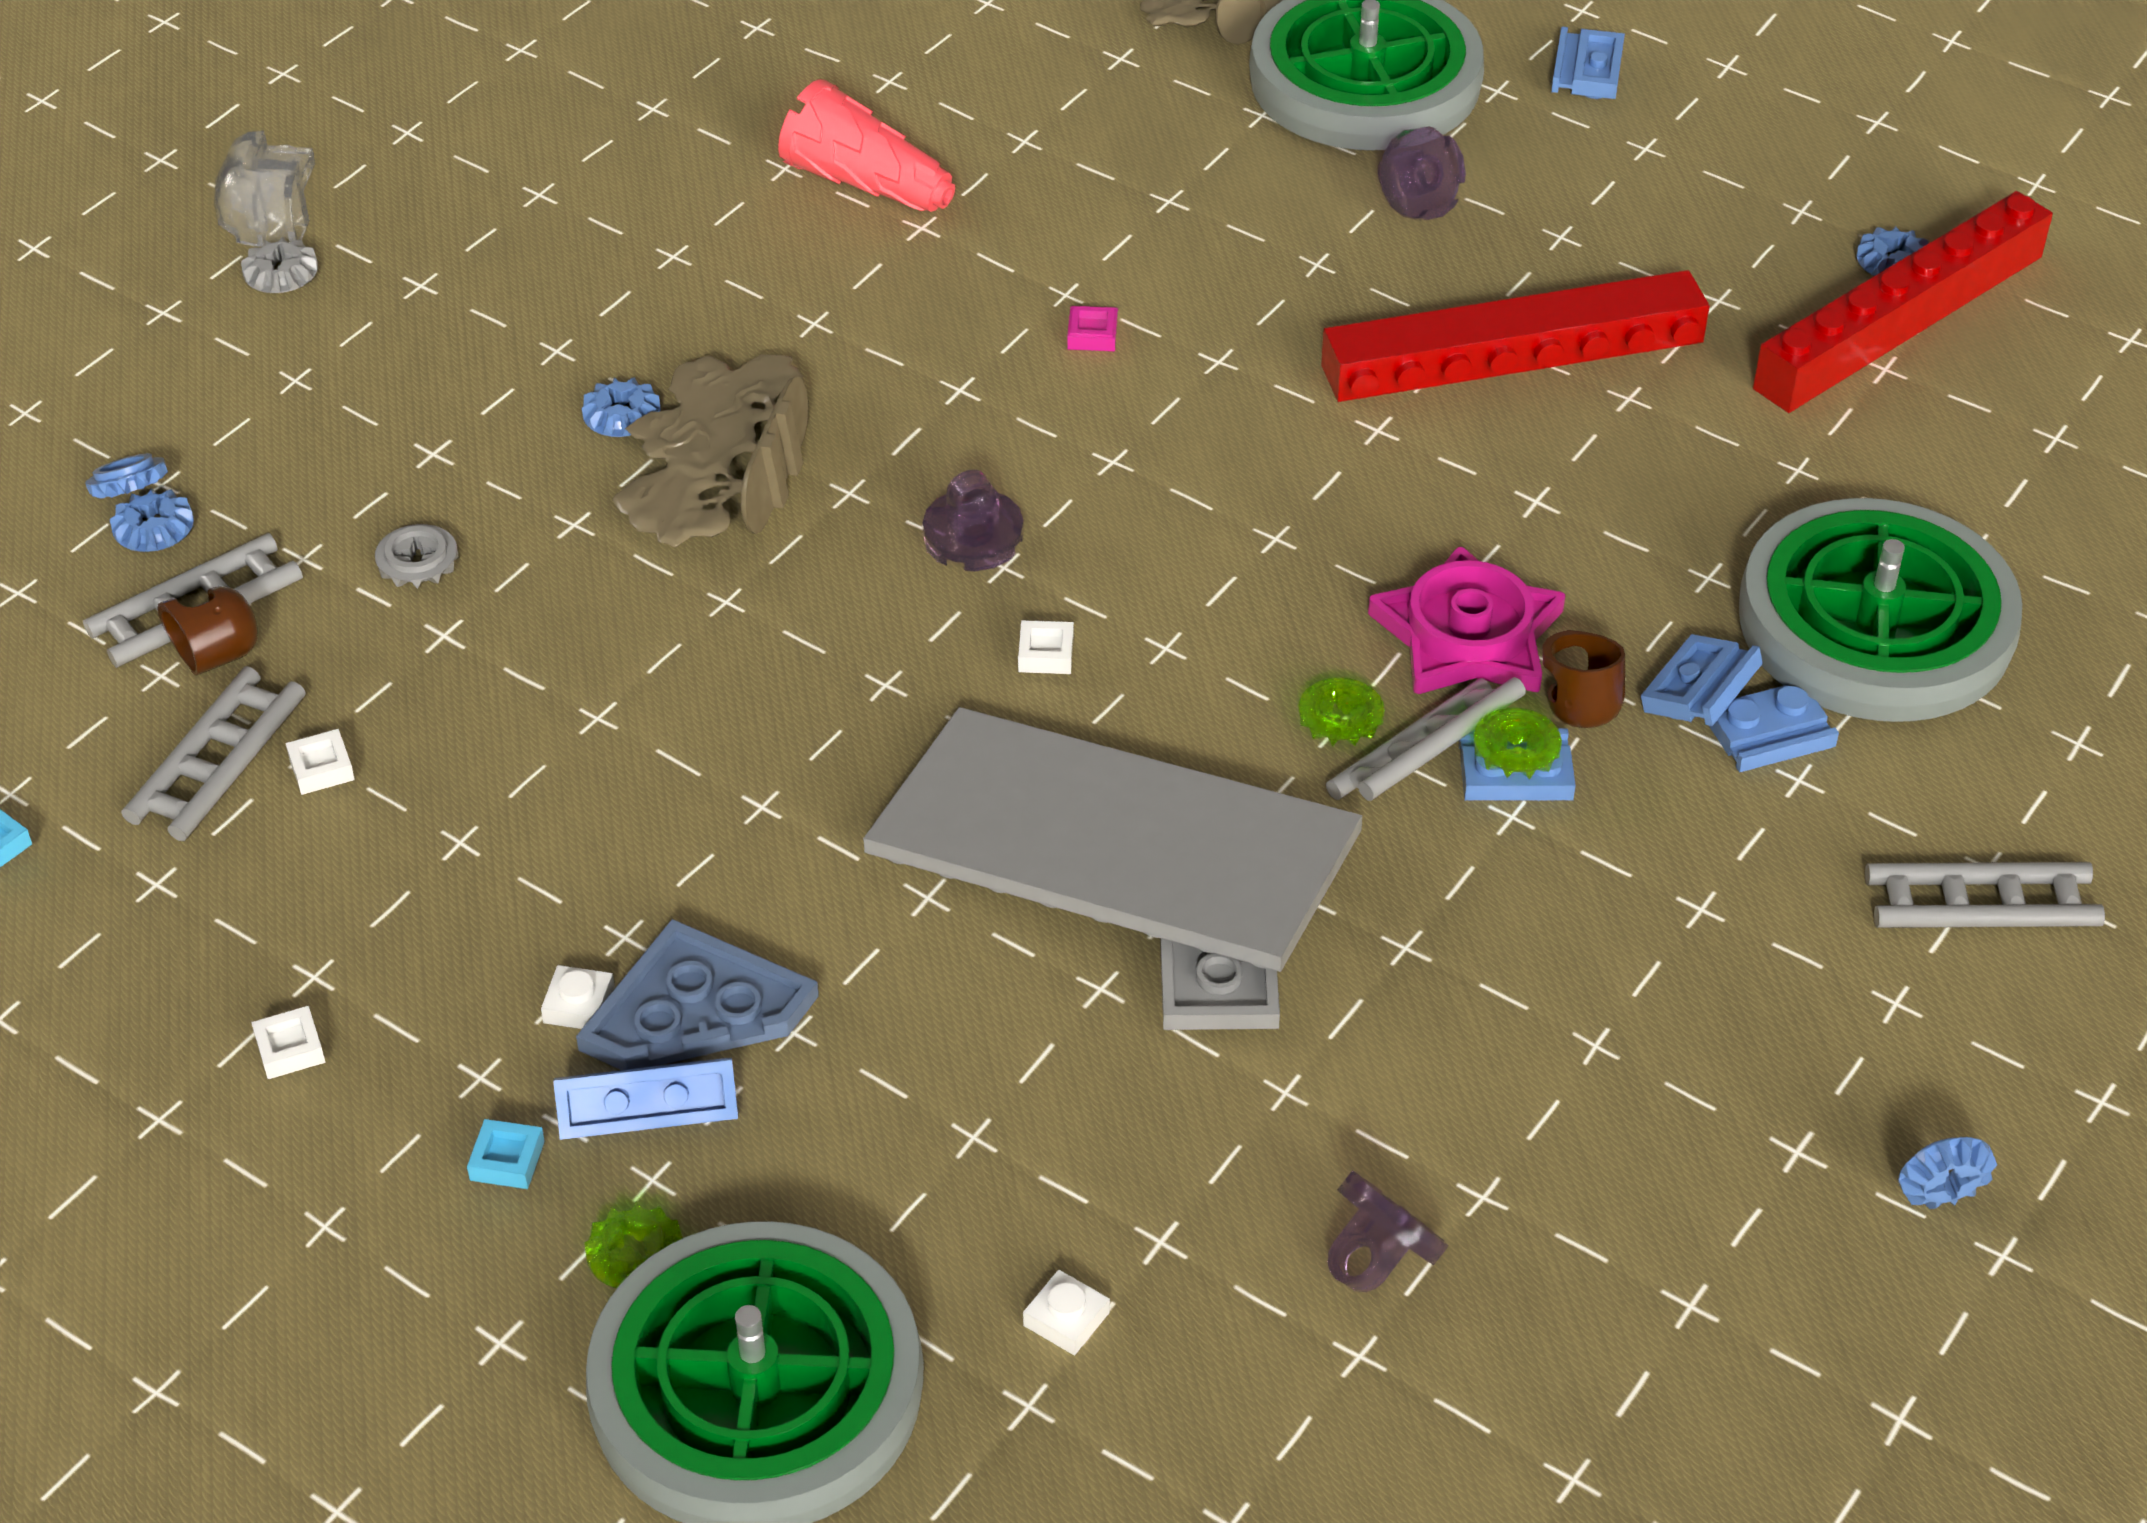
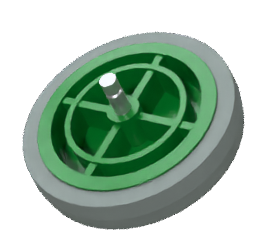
[1249,0,1484,150]
[1739,498,2022,722]
[586,1221,924,1523]

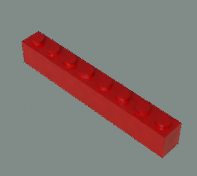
[1753,191,2053,413]
[1321,270,1710,402]

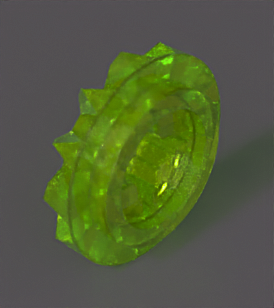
[1299,677,1384,747]
[1474,708,1562,780]
[584,1201,683,1288]

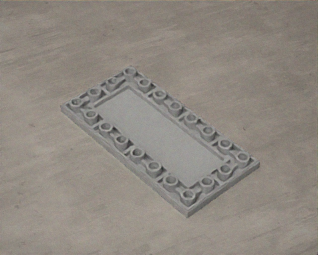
[863,707,1362,972]

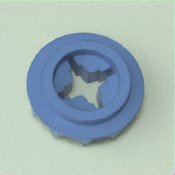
[1856,226,1929,276]
[581,377,661,437]
[85,453,168,498]
[110,488,194,552]
[1898,1137,1997,1209]

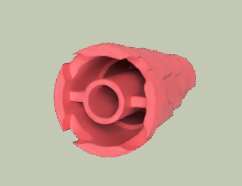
[778,79,955,212]

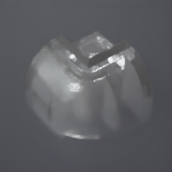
[214,130,315,247]

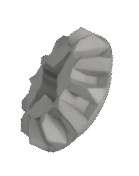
[241,237,318,293]
[375,524,459,589]

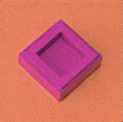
[1067,306,1118,351]

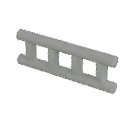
[83,533,303,668]
[121,666,306,841]
[1326,677,1526,801]
[1865,862,2105,928]

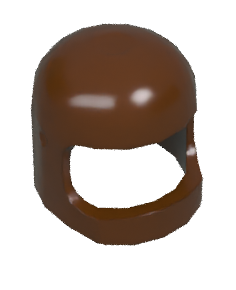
[157,586,258,676]
[1542,630,1625,728]

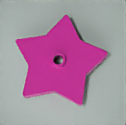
[1368,547,1566,694]

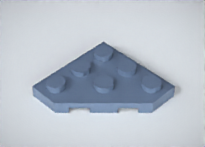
[576,919,819,1070]

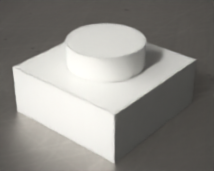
[1018,620,1074,674]
[285,729,355,795]
[541,965,615,1029]
[251,1006,326,1079]
[1023,1270,1110,1356]

